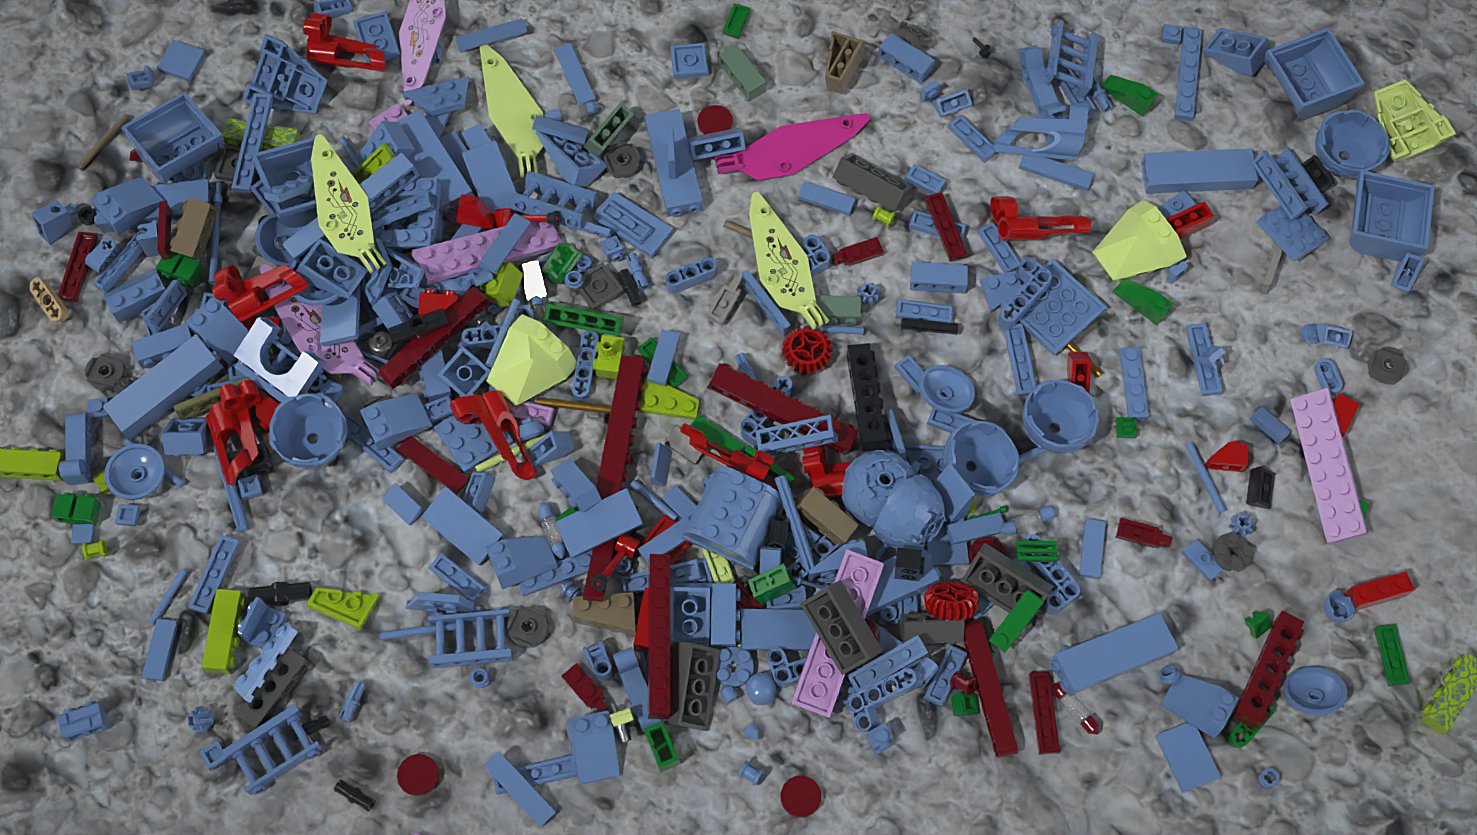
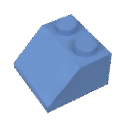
[437,346,491,397]
[161,417,210,457]

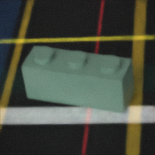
[719,44,767,102]
[583,102,634,157]
[803,295,861,326]

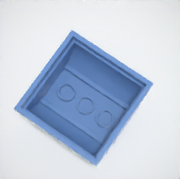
[1264,27,1365,119]
[121,92,225,184]
[251,137,326,228]
[1349,170,1435,261]
[682,466,784,571]

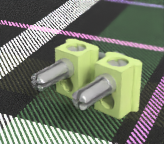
[610,703,633,743]

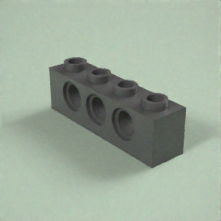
[236,647,310,729]

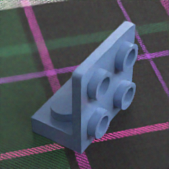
[238,597,287,649]

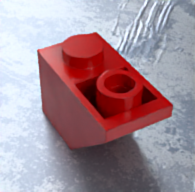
[418,289,460,315]

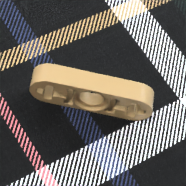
[30,278,68,323]

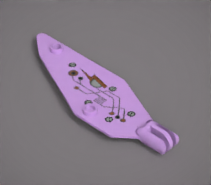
[399,0,446,106]
[260,264,380,387]

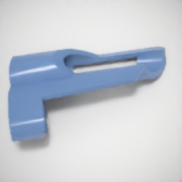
[993,104,1088,160]

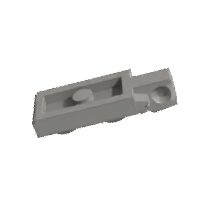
[706,276,742,326]

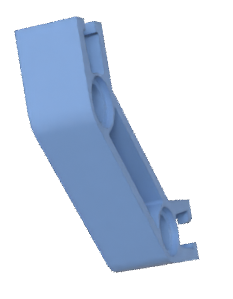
[1019,45,1067,119]

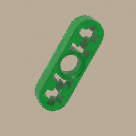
[1229,703,1274,749]

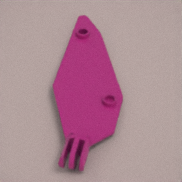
[714,113,870,181]

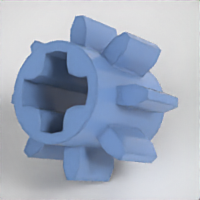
[857,282,880,306]
[1228,512,1255,538]
[187,706,214,733]

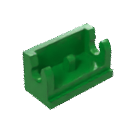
[541,242,582,284]
[748,564,797,605]

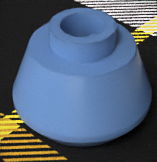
[519,417,544,440]

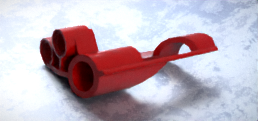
[303,12,386,71]
[990,196,1091,241]
[212,264,309,322]
[206,380,261,486]
[449,390,538,480]
[680,423,775,482]
[802,445,890,499]

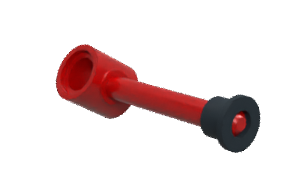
[494,208,561,228]
[590,533,642,591]

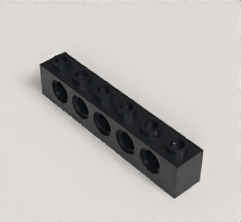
[846,343,889,452]

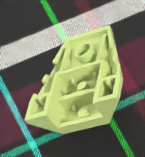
[1373,80,1456,162]
[1092,200,1187,282]
[486,315,577,407]

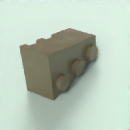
[825,31,865,94]
[794,487,858,545]
[573,592,636,637]

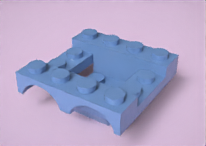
[373,178,442,253]

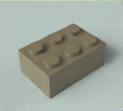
[170,197,219,261]

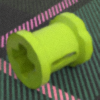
[872,205,896,228]
[82,539,108,561]

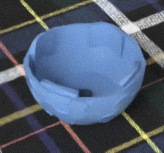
[1315,110,1390,179]
[1022,379,1099,454]
[269,393,348,469]
[943,421,1020,496]
[841,450,916,527]
[873,474,945,549]

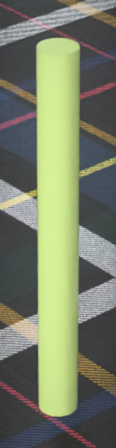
[475,433,546,472]

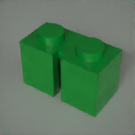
[156,250,204,288]
[51,492,101,526]
[644,722,679,772]

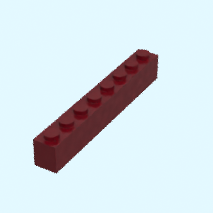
[596,355,647,500]
[707,363,858,455]
[648,554,670,719]

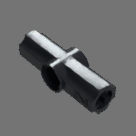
[388,308,449,344]
[767,515,789,564]
[248,582,312,606]

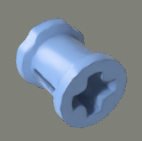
[738,760,765,787]

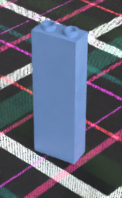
[396,109,473,216]
[645,109,703,217]
[1141,148,1259,194]
[94,179,213,233]
[103,335,224,440]
[813,547,941,618]
[1050,613,1179,697]

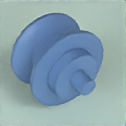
[1300,324,1319,344]
[561,581,582,603]

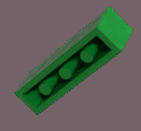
[544,301,624,336]

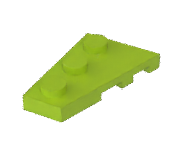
[640,375,699,420]
[306,587,380,631]

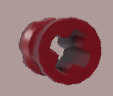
[950,671,977,695]

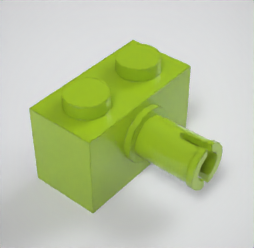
[478,262,523,307]
[593,335,625,379]

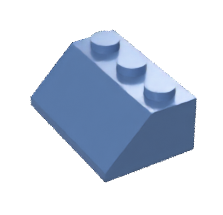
[104,268,166,323]

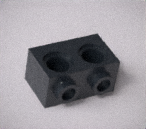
[227,442,274,481]
[894,547,925,581]

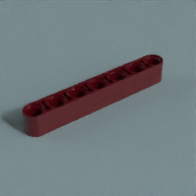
[378,287,490,388]
[963,619,1018,758]

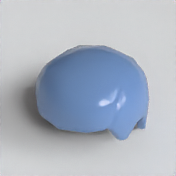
[1323,590,1355,623]
[745,672,777,706]

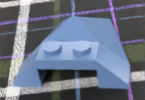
[242,34,328,113]

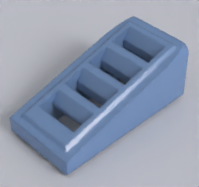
[314,0,354,19]

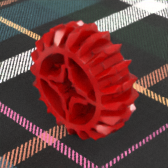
[782,325,833,375]
[924,581,979,622]

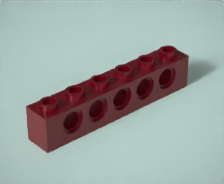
[1232,610,1304,729]

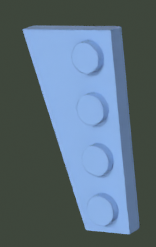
[234,623,298,703]

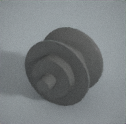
[114,377,134,394]
[739,567,759,589]

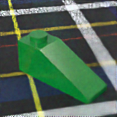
[1101,74,1158,117]
[1112,278,1173,325]
[989,589,1044,653]

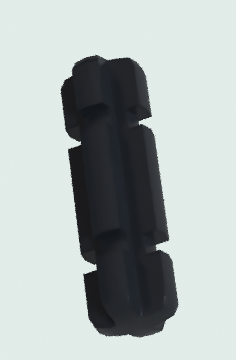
[289,715,330,741]

